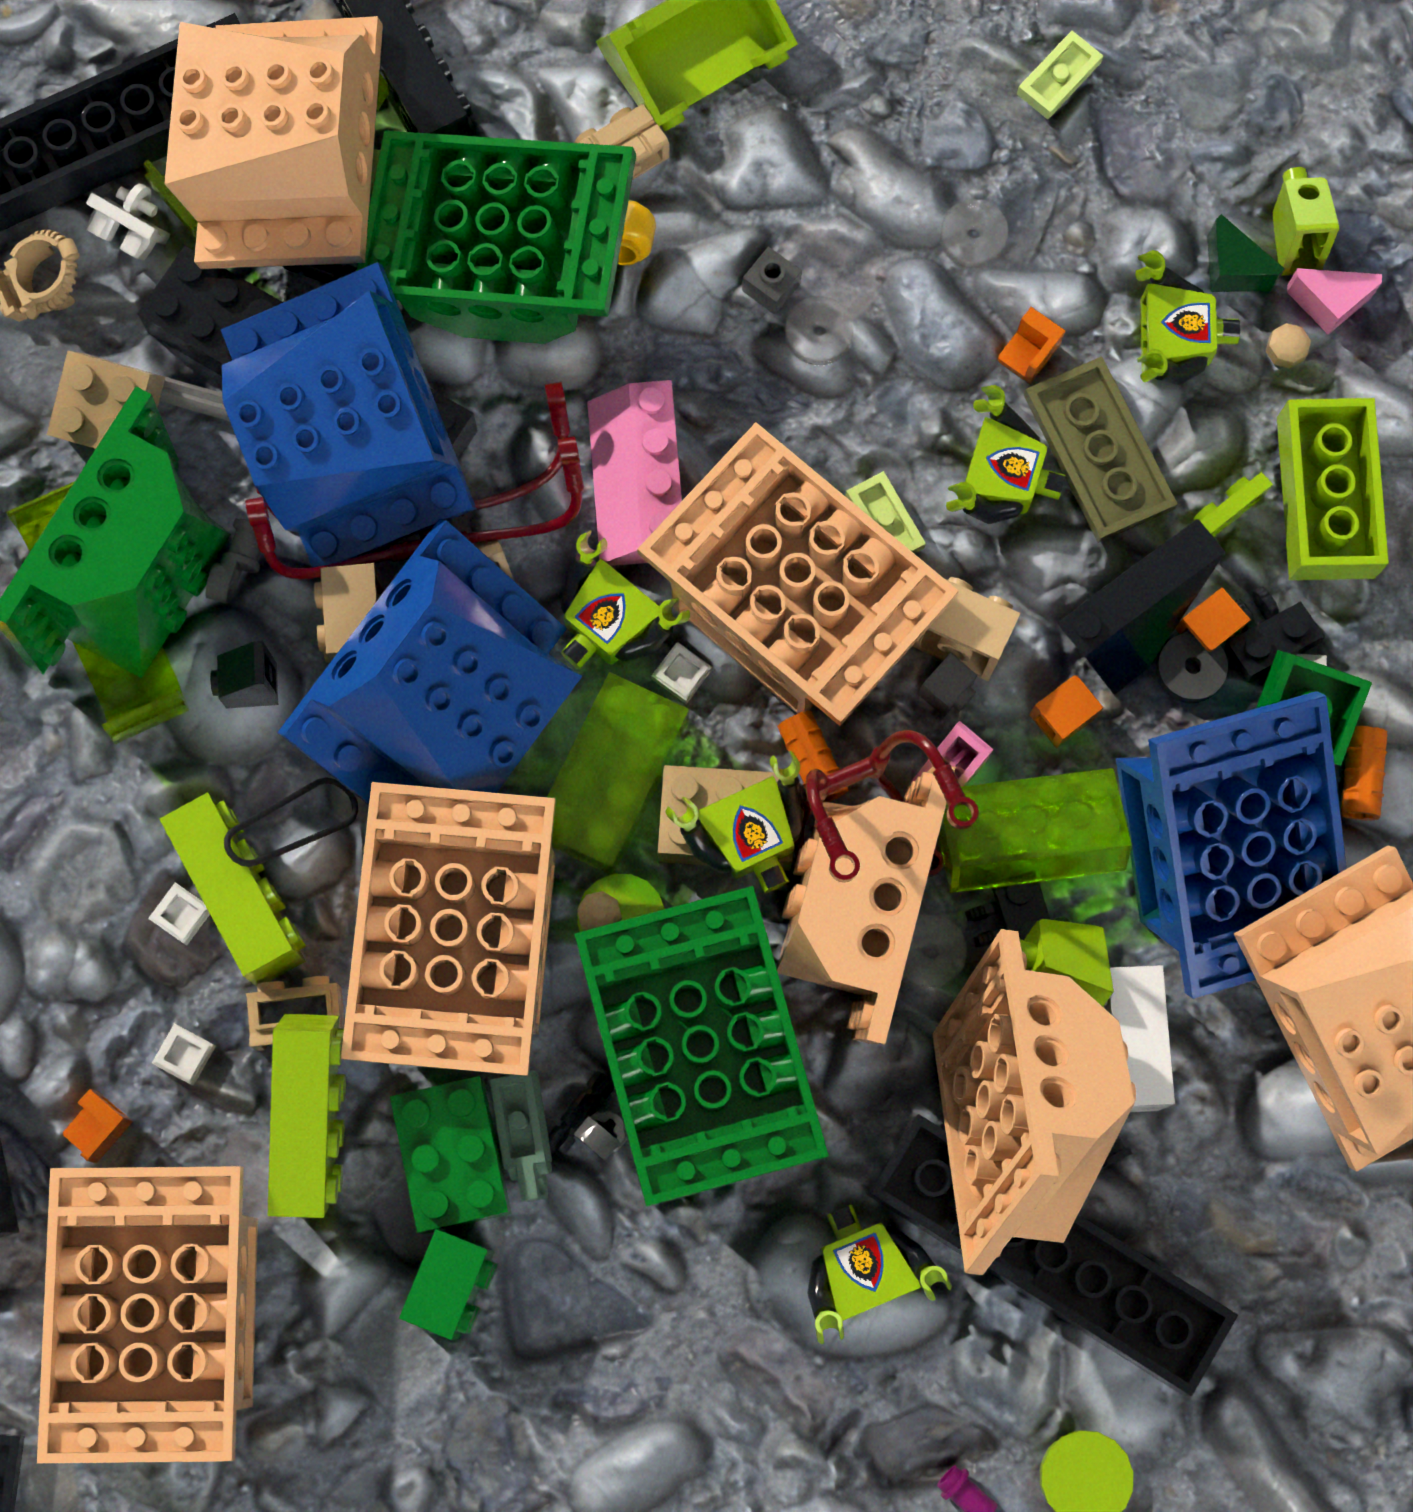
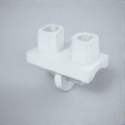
[86,183,171,261]

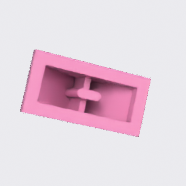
[1287,268,1382,335]
[910,721,994,809]

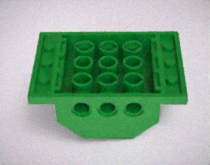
[357,131,637,344]
[0,386,231,678]
[574,886,829,1207]

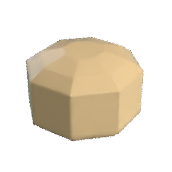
[1266,323,1311,369]
[577,891,622,931]

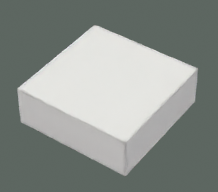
[651,642,712,704]
[148,882,210,946]
[152,1023,216,1086]

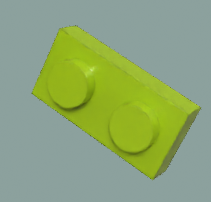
[1193,471,1273,537]

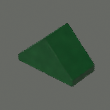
[1207,214,1285,292]

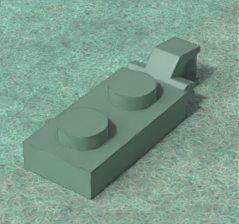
[490,1071,552,1202]

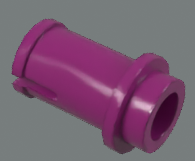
[937,1465,998,1512]

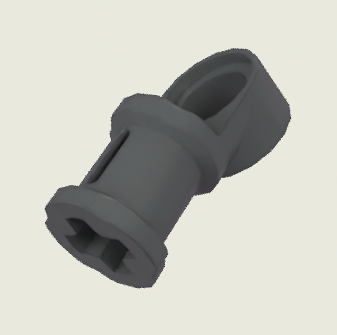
[205,518,260,604]
[573,1111,626,1161]

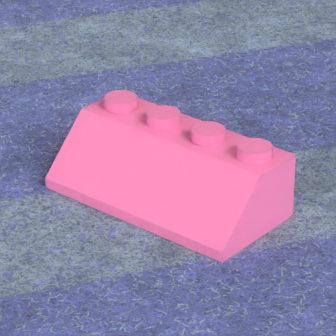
[587,380,682,566]

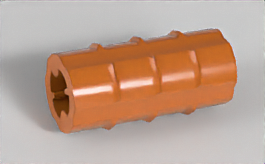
[777,710,849,802]
[1341,726,1388,821]

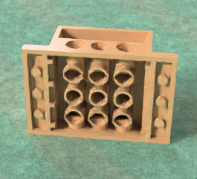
[164,16,383,269]
[637,422,959,726]
[777,766,956,1044]
[341,782,556,1076]
[1234,846,1413,1172]
[932,929,1136,1275]
[37,1166,258,1463]

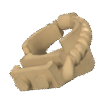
[0,229,80,322]

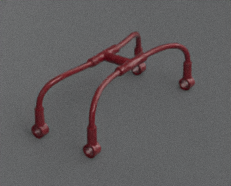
[245,381,584,579]
[794,730,979,883]

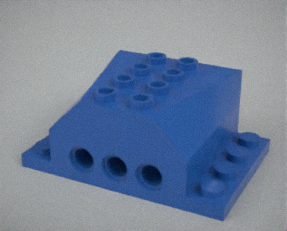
[221,262,477,568]
[277,519,582,805]
[1116,691,1347,999]

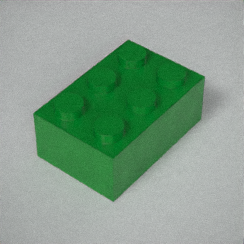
[390,1076,512,1234]

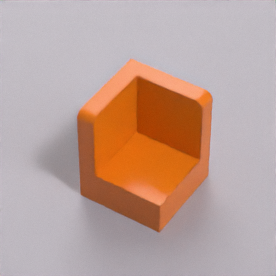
[998,307,1066,384]
[1175,587,1251,652]
[1029,675,1104,749]
[63,1089,133,1163]

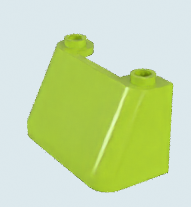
[595,0,798,132]

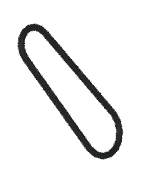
[224,777,359,867]

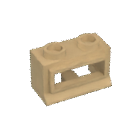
[246,976,345,1051]

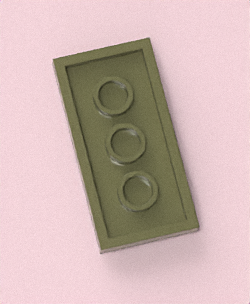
[1023,356,1178,543]

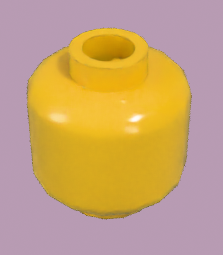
[618,201,656,265]

